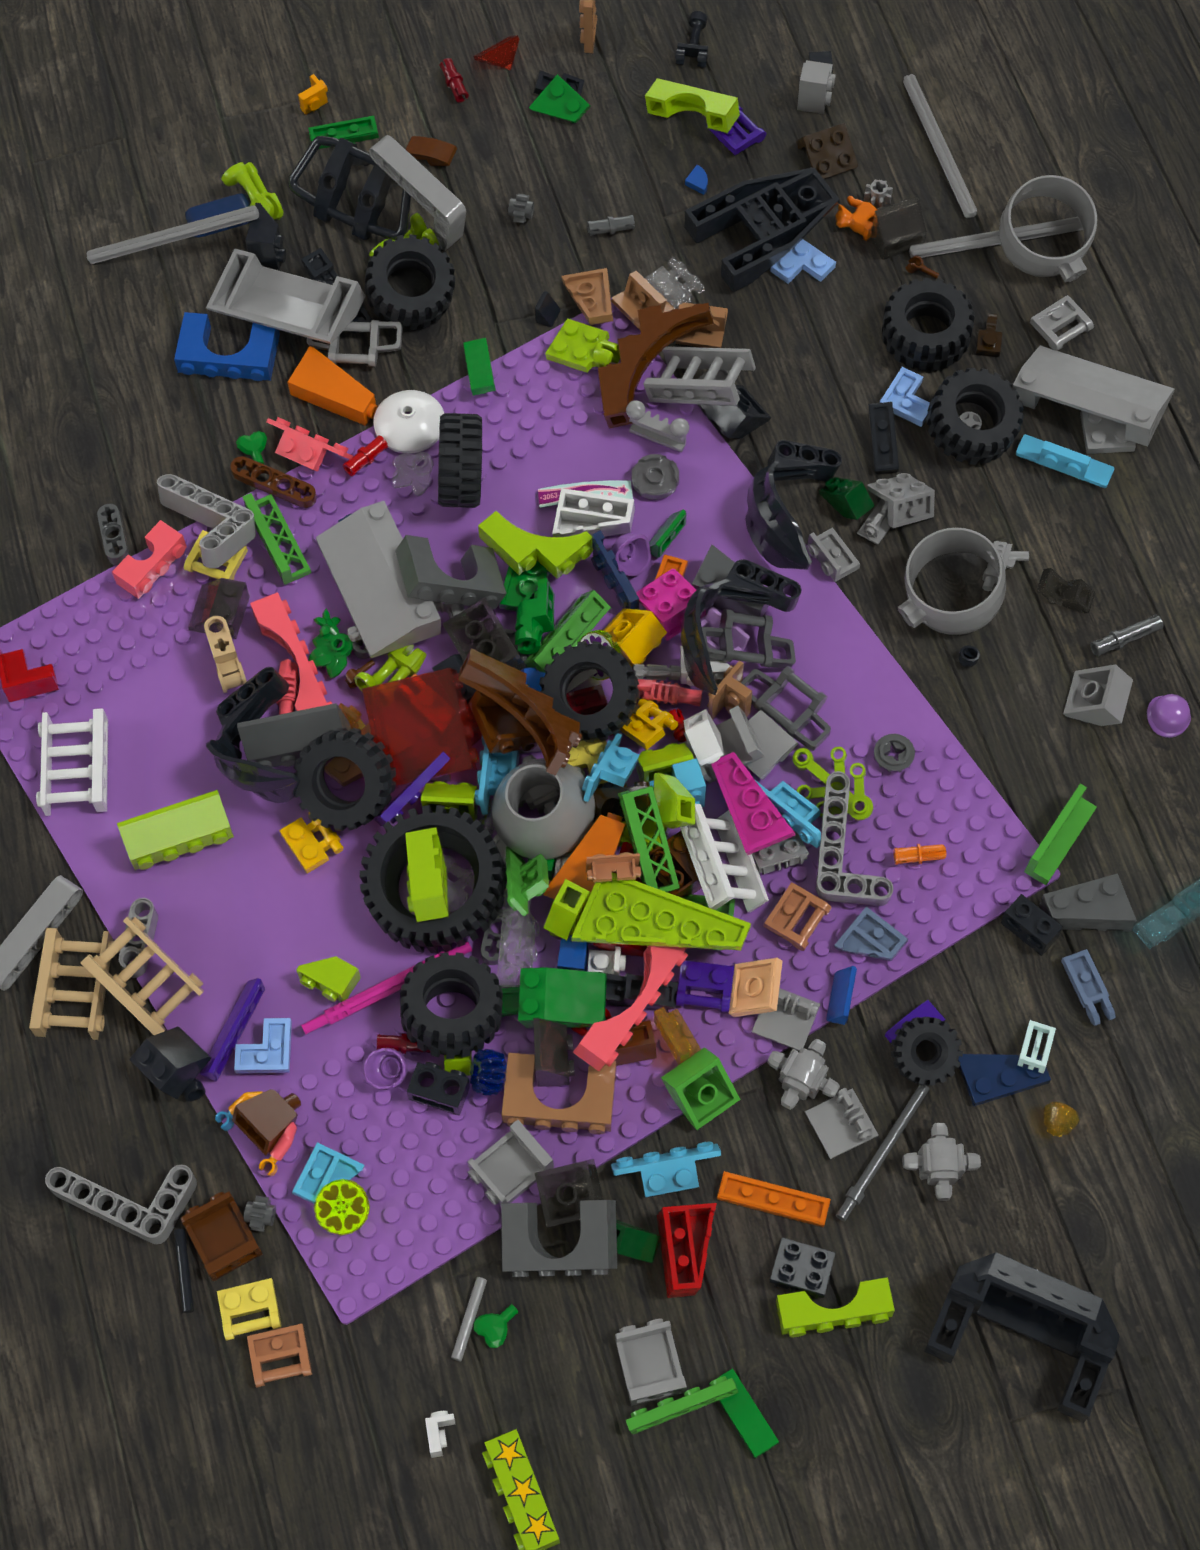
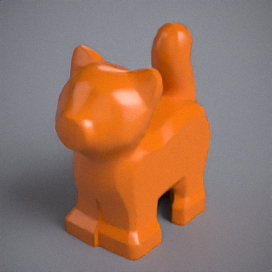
[835,196,884,241]

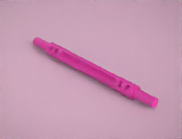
[301,942,472,1035]

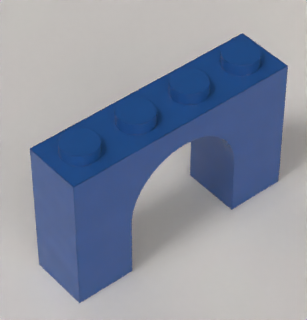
[174,312,280,381]

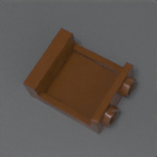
[469,690,537,754]
[180,1191,262,1281]

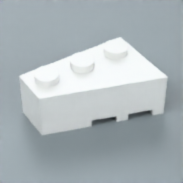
[552,488,635,537]

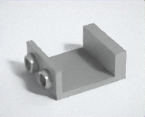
[684,706,764,784]

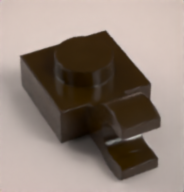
[976,313,1002,357]

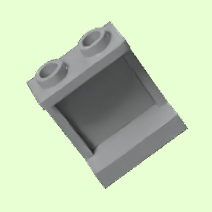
[467,1120,554,1206]
[615,1319,687,1406]

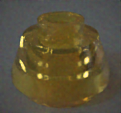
[1044,1102,1080,1137]

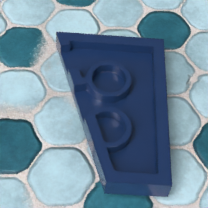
[591,530,639,610]
[958,1054,1051,1106]

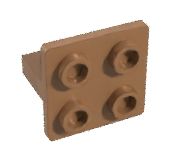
[611,271,674,330]
[675,303,728,348]
[707,660,752,720]

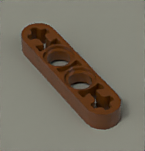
[230,456,317,508]

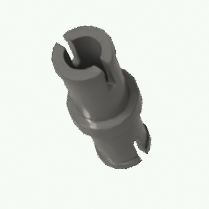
[587,215,635,236]

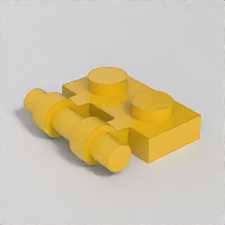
[620,698,678,750]
[279,812,344,874]

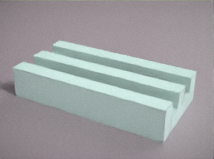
[1017,1020,1056,1074]

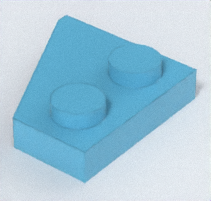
[292,1142,365,1205]

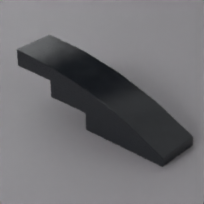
[599,972,678,1009]

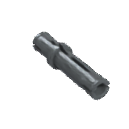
[1090,614,1163,657]

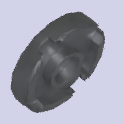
[632,454,679,500]

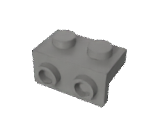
[807,527,860,582]

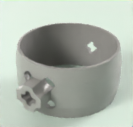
[999,175,1097,282]
[898,528,1006,635]

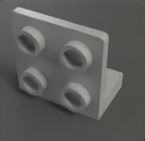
[867,473,935,528]

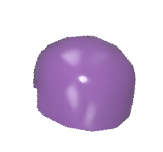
[363,1048,408,1089]

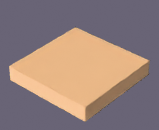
[729,958,783,1017]

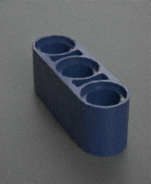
[185,193,251,238]

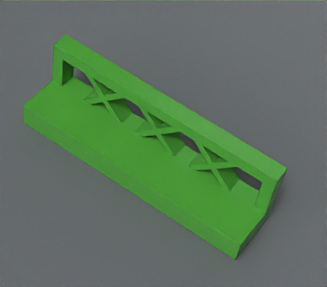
[243,493,311,585]
[522,590,611,673]
[1024,784,1097,885]
[618,786,680,892]

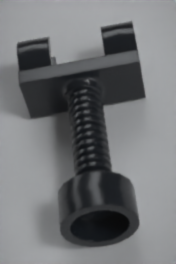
[675,11,708,67]

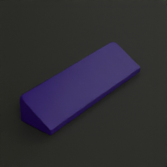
[200,978,265,1081]

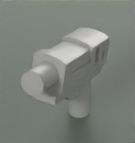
[982,541,1029,591]

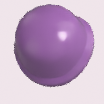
[612,534,651,576]
[1147,694,1191,738]

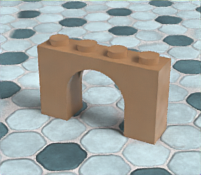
[502,1053,616,1135]

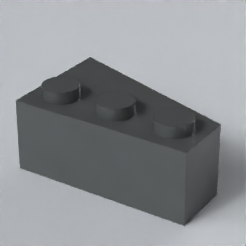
[692,544,769,617]
[1039,873,1137,932]

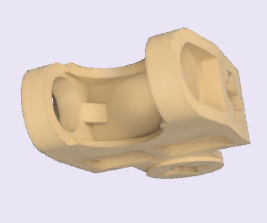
[204,616,247,693]

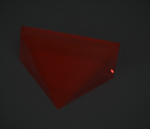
[473,35,520,70]

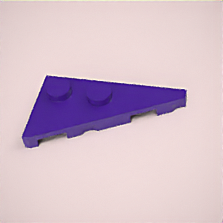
[374,751,451,826]

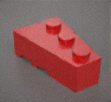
[657,1203,717,1298]

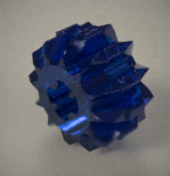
[469,1049,507,1096]

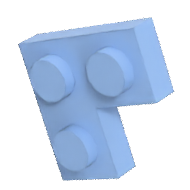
[770,239,836,284]
[880,367,930,427]
[234,1018,292,1073]

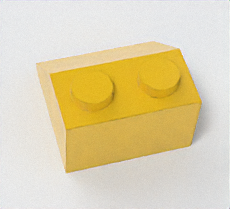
[599,608,667,667]

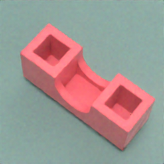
[112,520,187,599]

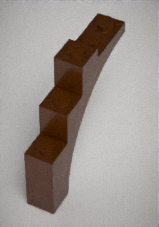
[598,303,714,429]
[458,648,582,776]

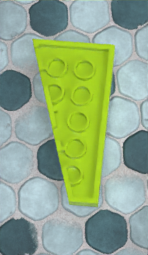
[571,872,751,951]

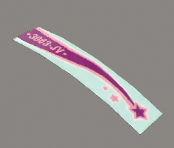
[538,480,633,508]

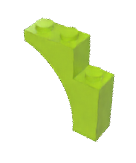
[478,511,593,579]

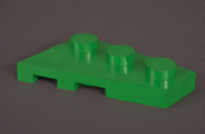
[499,561,550,612]

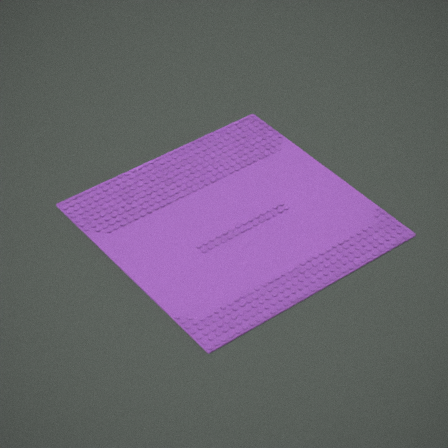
[0,298,1060,1325]

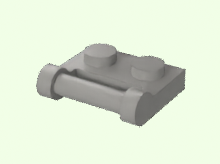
[1030,295,1094,351]

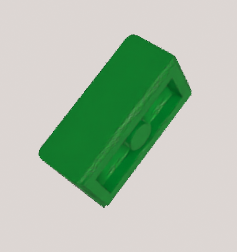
[649,509,686,558]

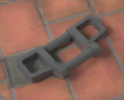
[702,609,796,668]
[741,666,831,751]

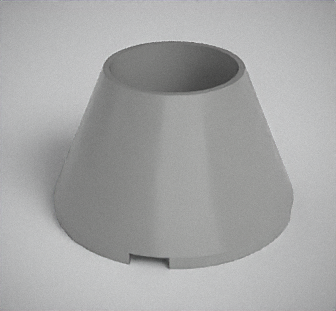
[492,758,595,860]

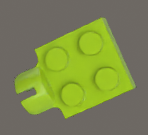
[545,318,620,373]

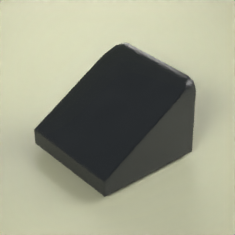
[535,291,560,327]

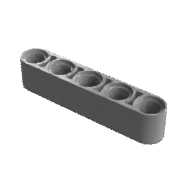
[0,875,83,991]

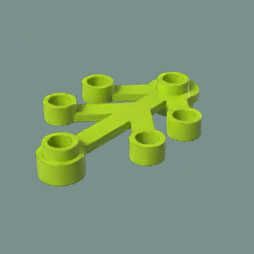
[792,746,873,820]

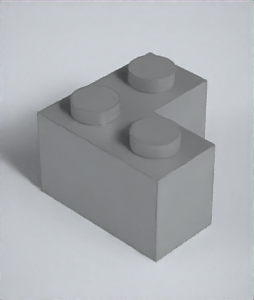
[797,60,836,114]

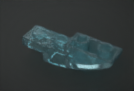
[1132,879,1200,949]

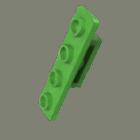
[505,846,549,916]

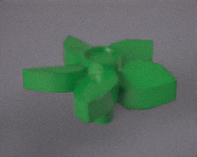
[313,608,341,636]

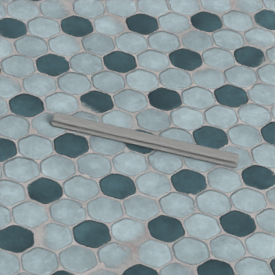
[903,74,977,219]
[87,205,259,264]
[909,217,1083,258]

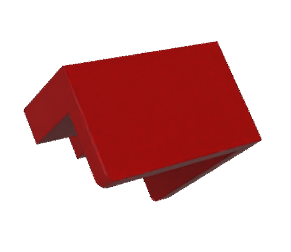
[0,649,59,702]

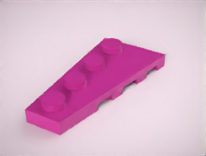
[711,752,796,855]

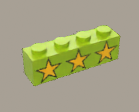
[482,1429,560,1550]

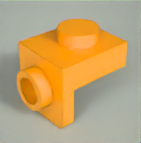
[298,74,328,115]

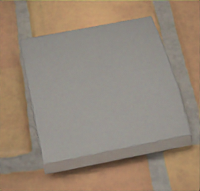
[746,710,798,780]

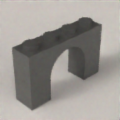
[395,535,506,609]
[501,1200,617,1277]

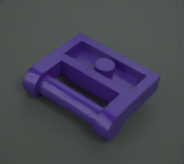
[707,106,767,155]
[676,960,734,1013]

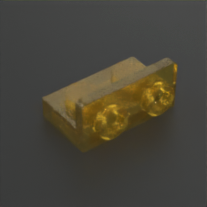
[654,1007,701,1065]

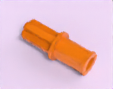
[893,844,946,865]

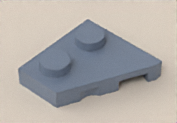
[834,907,908,961]

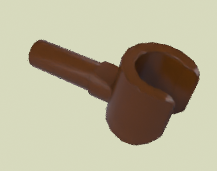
[905,256,939,279]
[345,660,375,689]

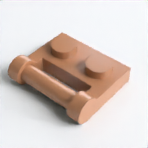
[764,882,832,951]
[247,1324,312,1388]

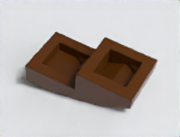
[406,136,457,166]

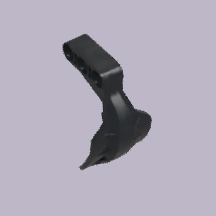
[745,440,842,570]
[681,559,802,695]
[206,667,301,803]

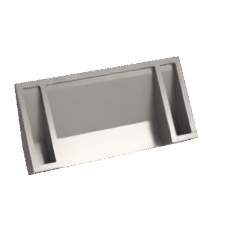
[206,249,365,344]
[1013,346,1175,447]
[316,501,441,658]

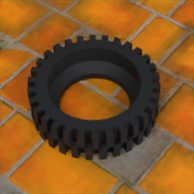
[359,805,507,953]

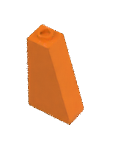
[287,346,377,426]
[543,812,626,910]

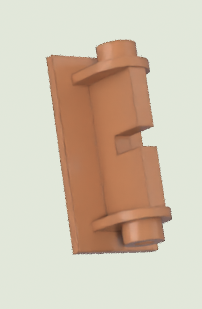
[586,852,641,883]

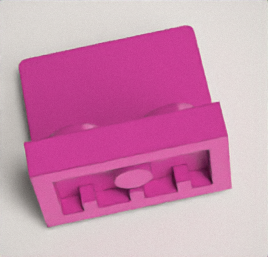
[636,568,707,641]

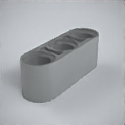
[119,898,158,978]

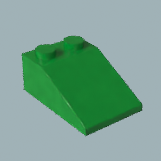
[518,967,607,1029]

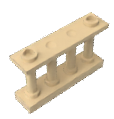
[81,916,204,1035]
[29,928,114,1040]

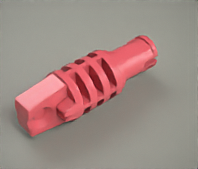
[276,659,300,715]
[638,679,703,707]

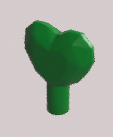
[236,431,267,465]
[474,1304,518,1348]

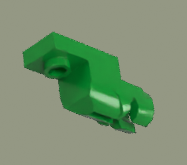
[515,578,555,654]

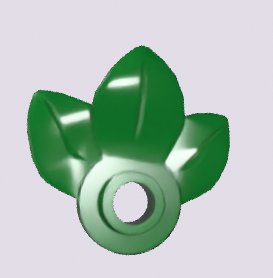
[308,633,353,679]

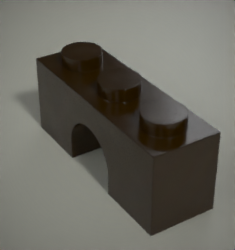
[593,782,654,822]

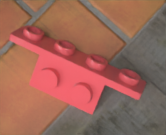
[266,417,353,472]

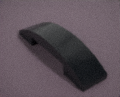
[301,248,373,334]

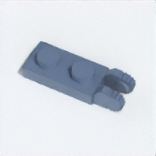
[1061,949,1115,1026]

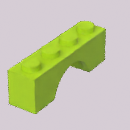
[645,78,740,133]
[776,1277,895,1337]

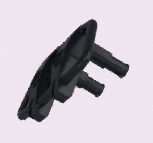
[288,136,411,240]

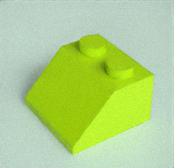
[635,743,694,782]
[421,781,478,821]

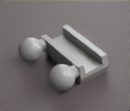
[626,400,689,453]

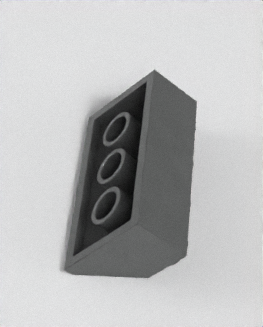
[237,703,351,768]

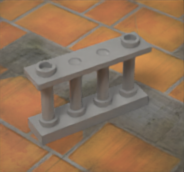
[643,347,756,406]

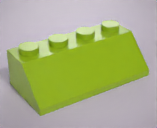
[117,790,234,870]

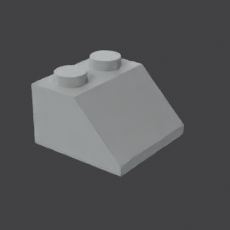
[1063,664,1133,726]

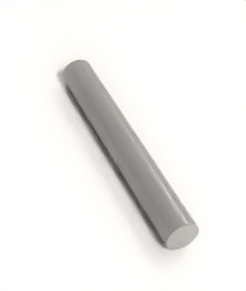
[451,1277,487,1361]

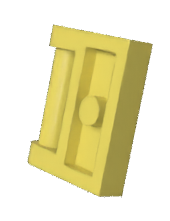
[184,530,248,586]
[217,1278,281,1341]

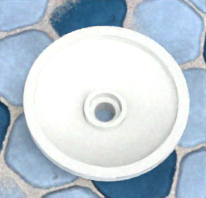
[373,390,444,454]

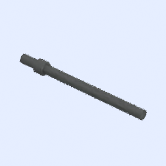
[836,1084,930,1222]

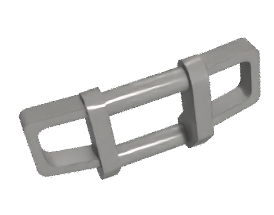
[307,320,402,367]

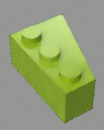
[405,827,449,922]

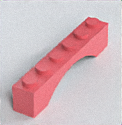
[250,592,332,711]
[573,946,688,1071]

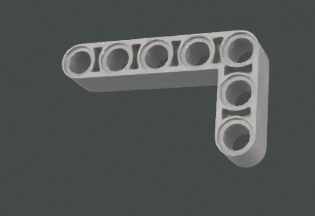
[369,135,466,251]
[157,474,256,568]
[816,771,894,906]
[45,1165,197,1244]

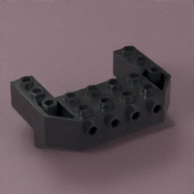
[924,1252,1120,1423]

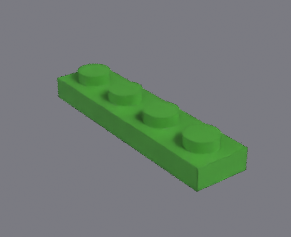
[626,1376,739,1435]

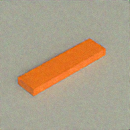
[717,1171,831,1227]

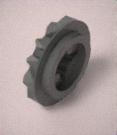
[874,734,915,773]

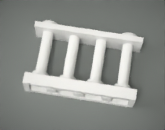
[36,708,108,816]
[680,804,769,912]

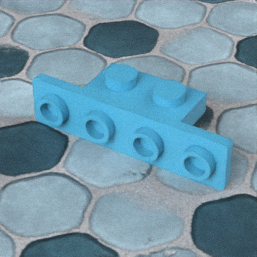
[1016,434,1114,488]
[582,733,640,802]
[475,736,519,815]
[755,780,821,848]
[611,1142,721,1197]

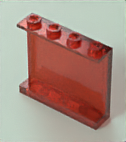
[362,668,479,789]

